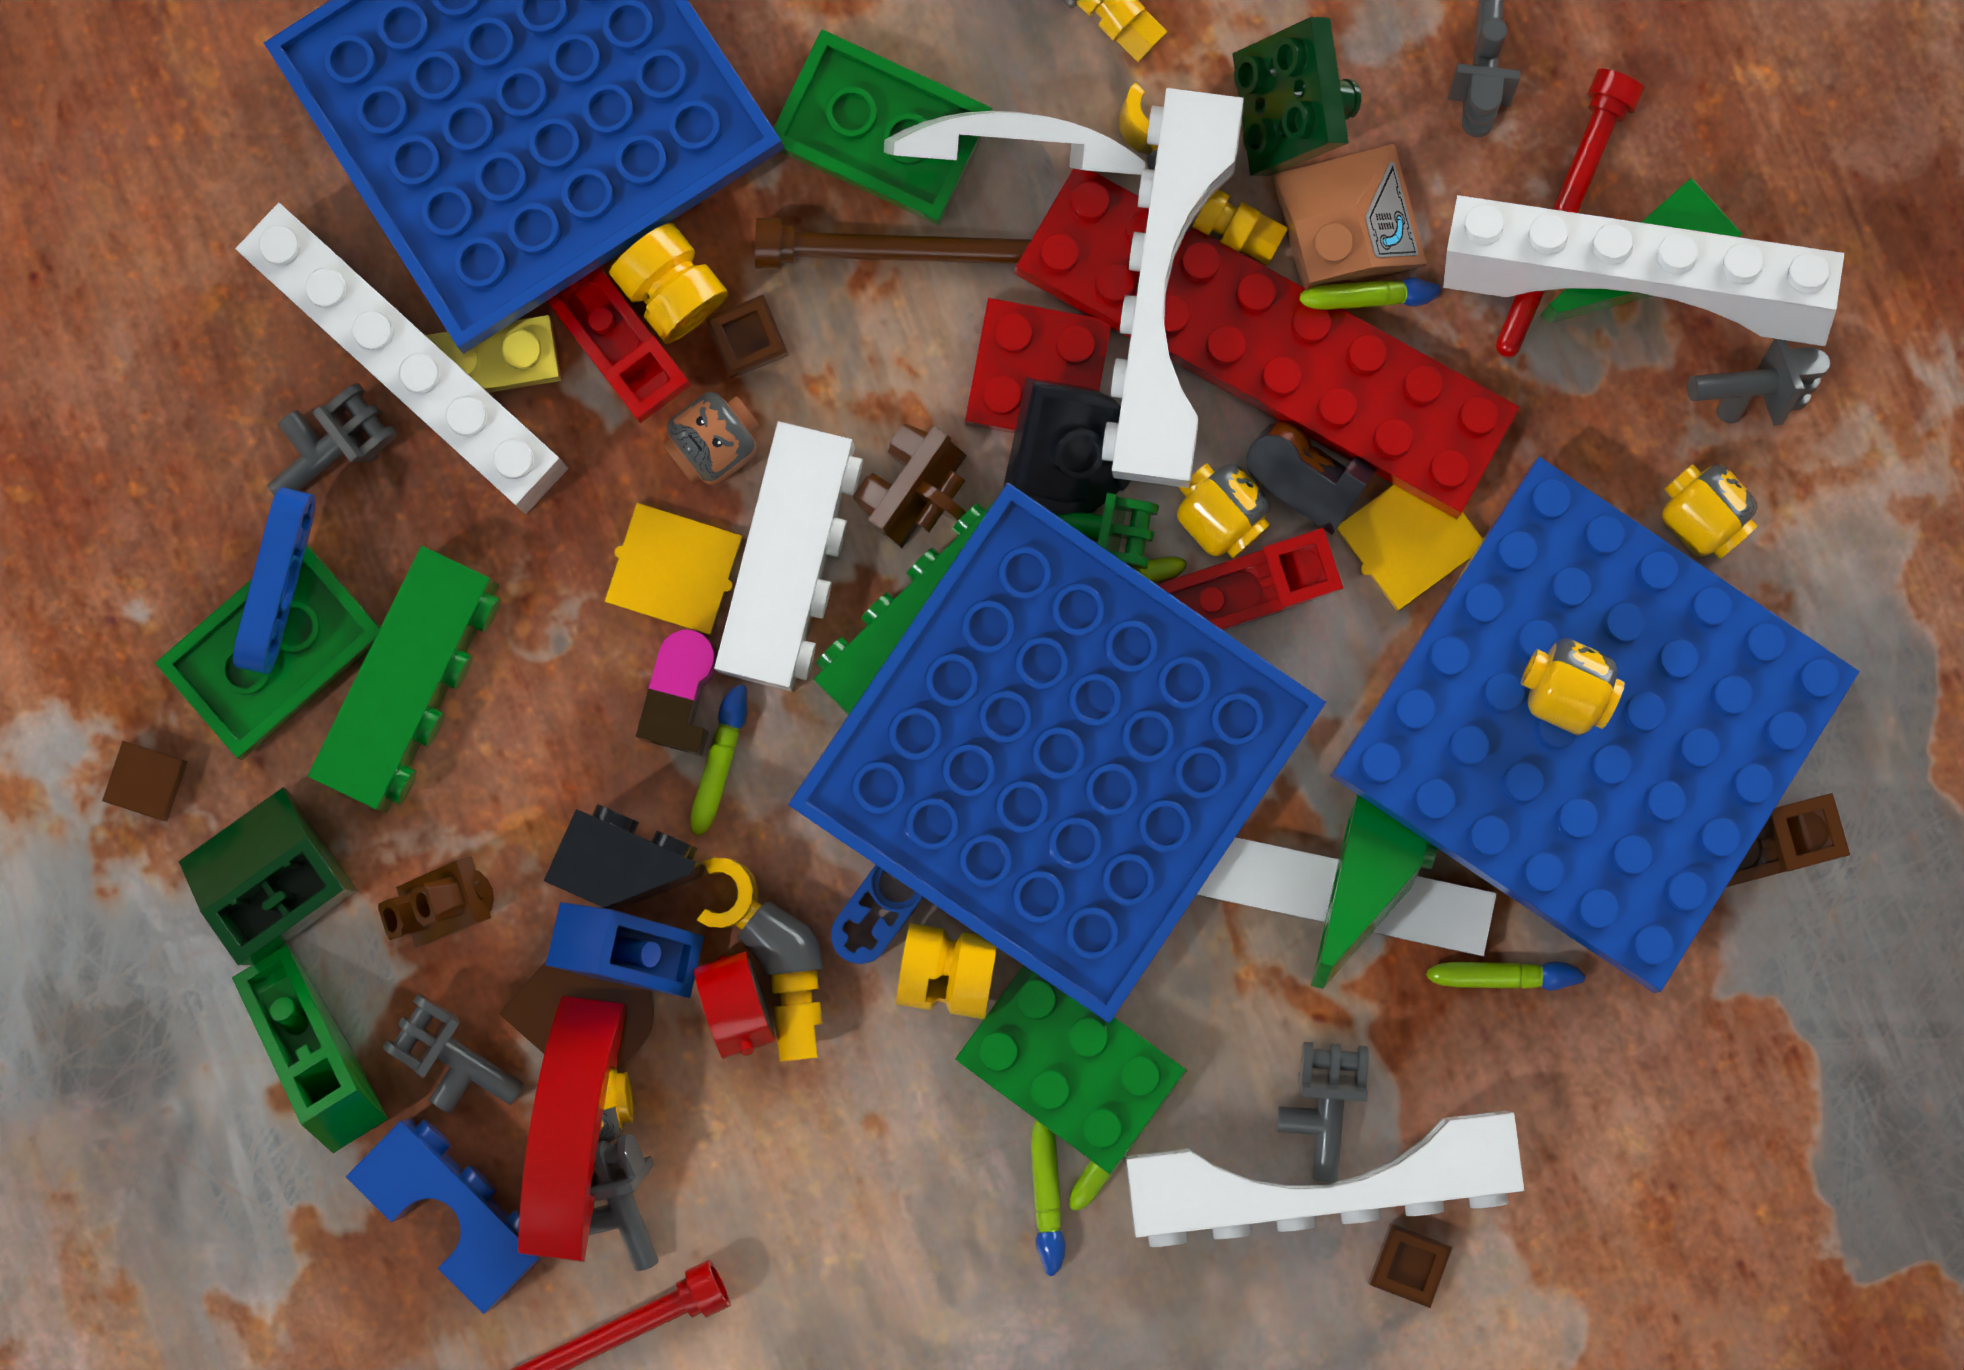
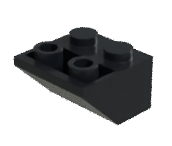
[544,804,706,910]

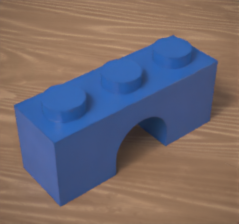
[346,1118,542,1314]

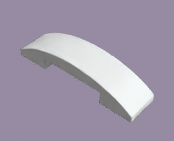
[884,111,1145,175]

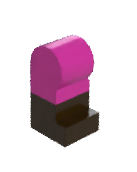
[635,630,717,756]

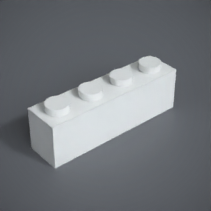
[714,421,863,692]

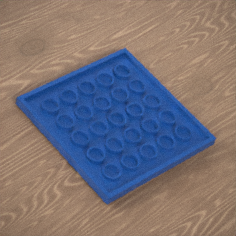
[264,0,784,354]
[1330,457,1860,993]
[788,483,1327,1023]

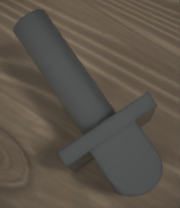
[1448,0,1521,138]
[1687,339,1830,426]
[268,383,398,496]
[382,993,524,1114]
[1277,1042,1369,1183]
[589,1134,659,1271]

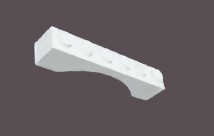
[1102,88,1244,488]
[1443,195,1845,346]
[235,202,569,514]
[1125,1110,1524,1247]

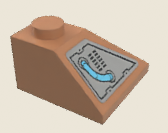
[1272,144,1427,290]

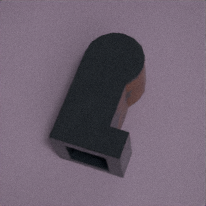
[1246,421,1377,535]

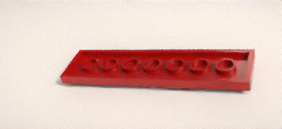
[1014,168,1520,519]

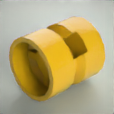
[609,223,729,344]
[896,923,997,1019]

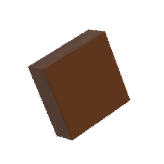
[705,294,789,379]
[102,741,188,821]
[1368,1223,1453,1308]

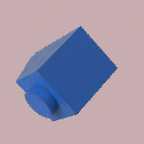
[546,902,704,998]

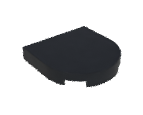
[1003,377,1131,515]

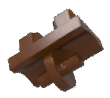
[853,424,967,548]
[378,856,494,948]

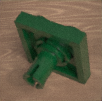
[1232,17,1362,176]

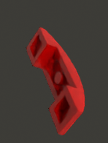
[547,267,691,424]
[1156,527,1344,631]
[518,996,627,1262]

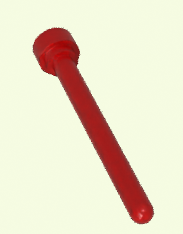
[1495,68,1644,358]
[510,1260,731,1370]

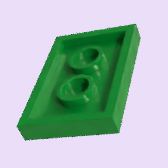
[773,29,993,226]
[155,543,380,760]
[955,965,1187,1175]

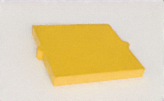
[1336,485,1483,612]
[605,503,743,636]

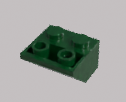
[178,787,358,966]

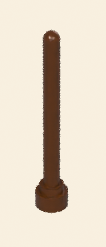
[755,218,1032,269]

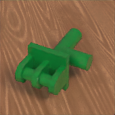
[1053,493,1159,569]

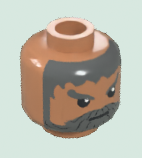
[663,392,760,486]

